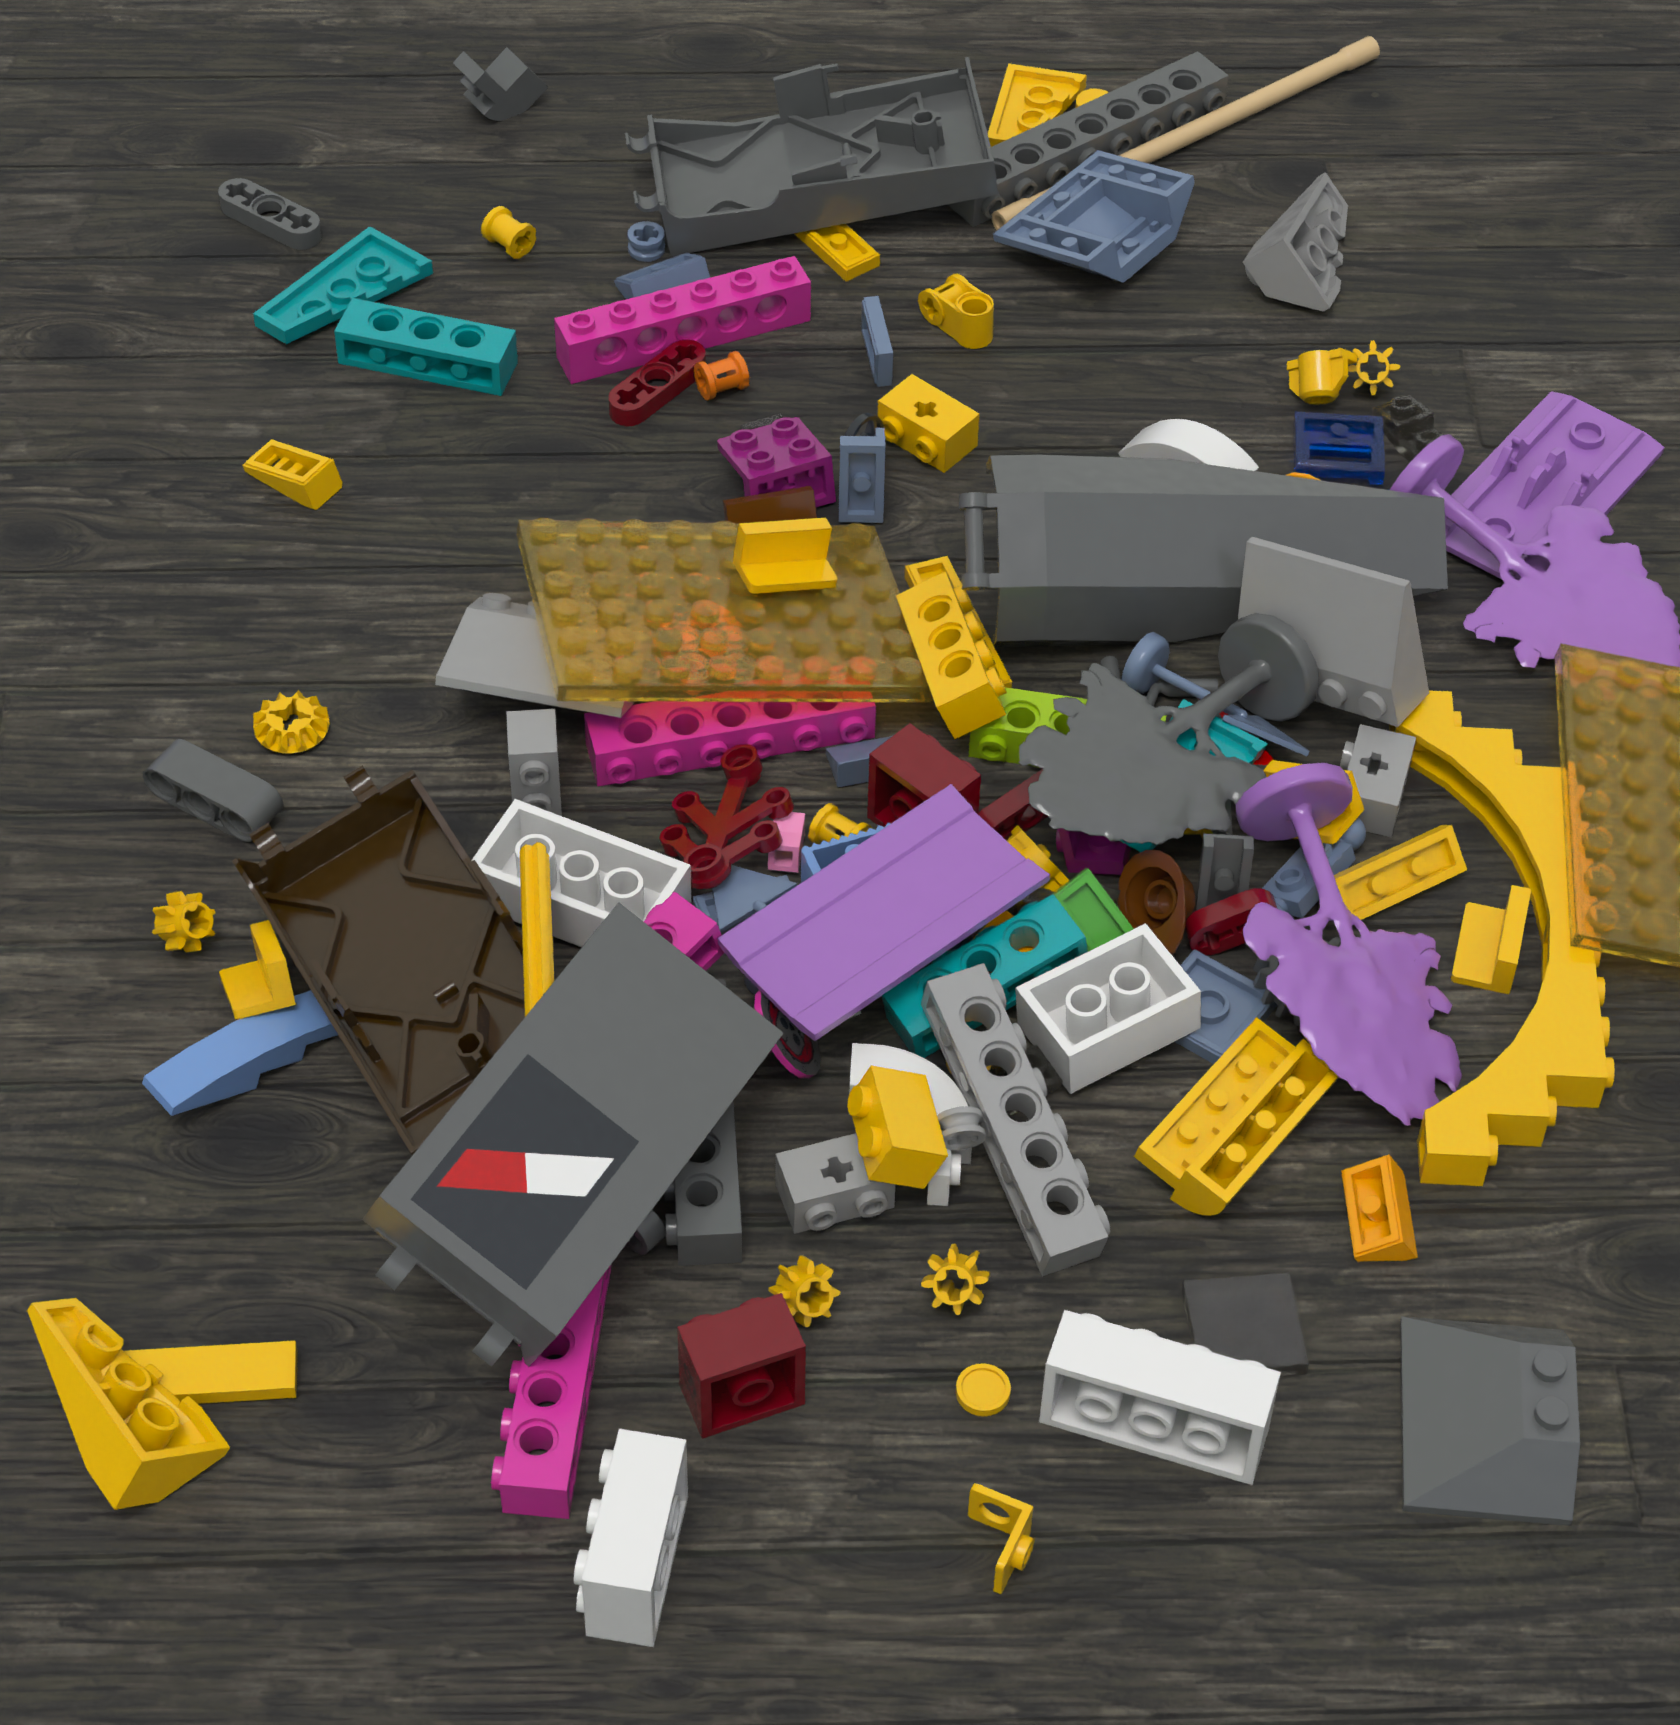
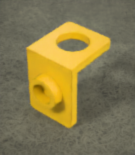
[968,1483,1035,1594]

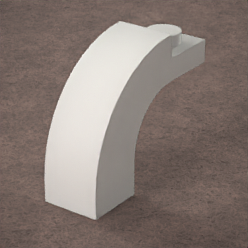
[1118,419,1259,471]
[849,1043,972,1206]

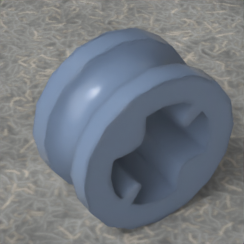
[627,221,665,262]

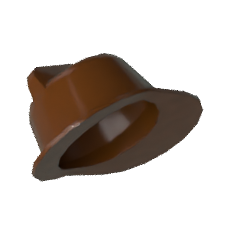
[1118,850,1196,955]

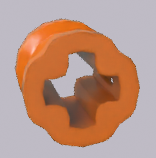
[694,351,749,400]

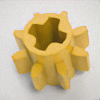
[1348,341,1401,396]
[152,891,216,952]
[921,1244,990,1315]
[768,1255,840,1327]

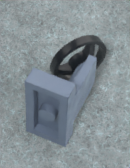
[839,413,885,523]

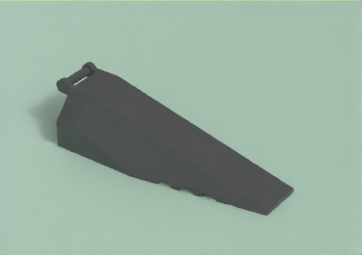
[959,455,1448,648]

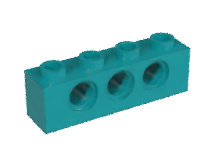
[334,298,518,396]
[882,894,1088,1058]

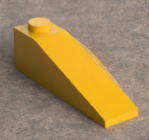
[27,1298,230,1510]

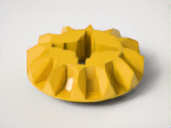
[253,690,329,754]

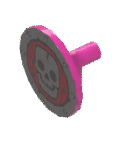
[754,990,821,1078]

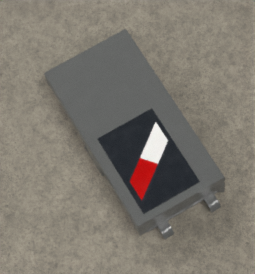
[362,902,784,1367]

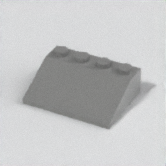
[1238,537,1429,727]
[435,593,660,718]

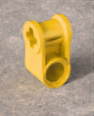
[918,273,994,349]

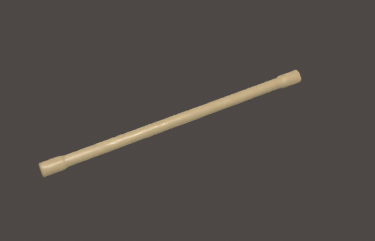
[992,36,1380,230]

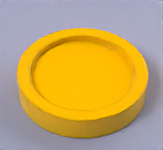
[956,1363,1011,1416]

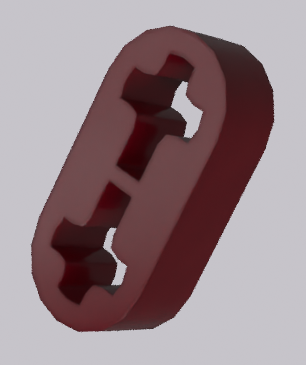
[1185,888,1277,955]

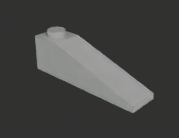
[1243,172,1348,312]

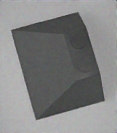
[1400,1316,1580,1526]

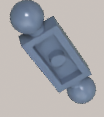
[1262,818,1366,918]

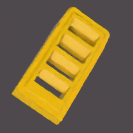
[242,439,342,510]

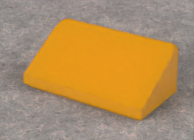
[1341,1154,1418,1261]

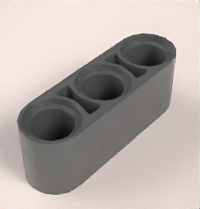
[143,739,284,842]

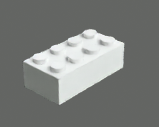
[471,799,692,947]
[1039,1310,1281,1485]

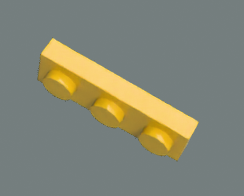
[1334,825,1467,920]

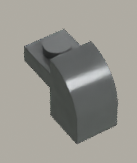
[453,47,548,121]

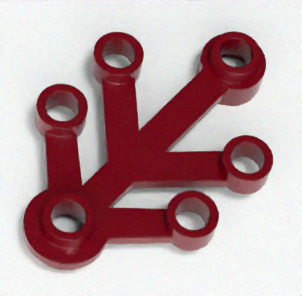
[659,744,794,889]

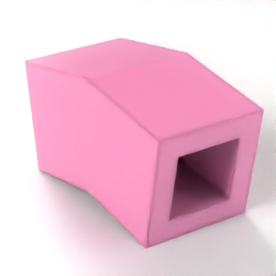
[768,812,805,873]

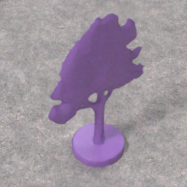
[1390,434,1680,705]
[1236,763,1462,1125]

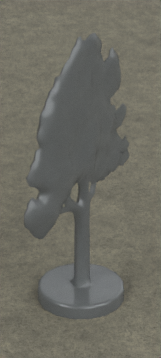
[1018,613,1319,845]

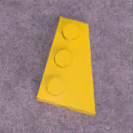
[988,63,1087,147]

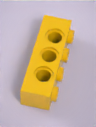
[896,571,1007,739]

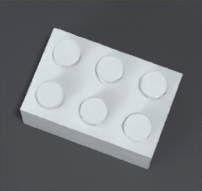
[1015,923,1201,1094]
[574,1429,688,1647]

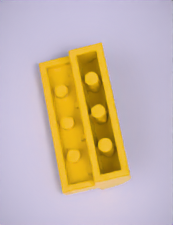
[1134,1017,1338,1216]

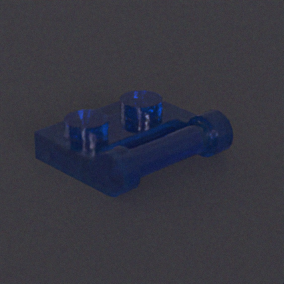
[1293,412,1385,485]

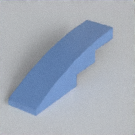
[142,990,338,1116]

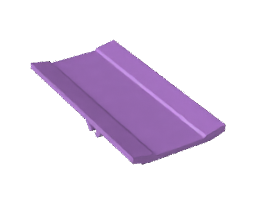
[1445,391,1665,581]
[718,784,1050,1041]

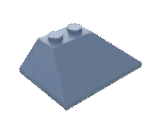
[993,150,1195,283]

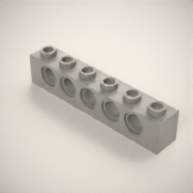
[921,963,1110,1276]

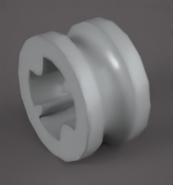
[937,1106,986,1150]

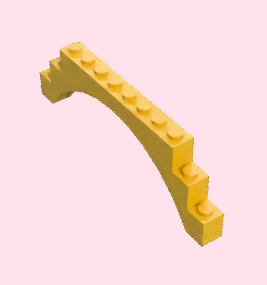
[1389,691,1615,1186]

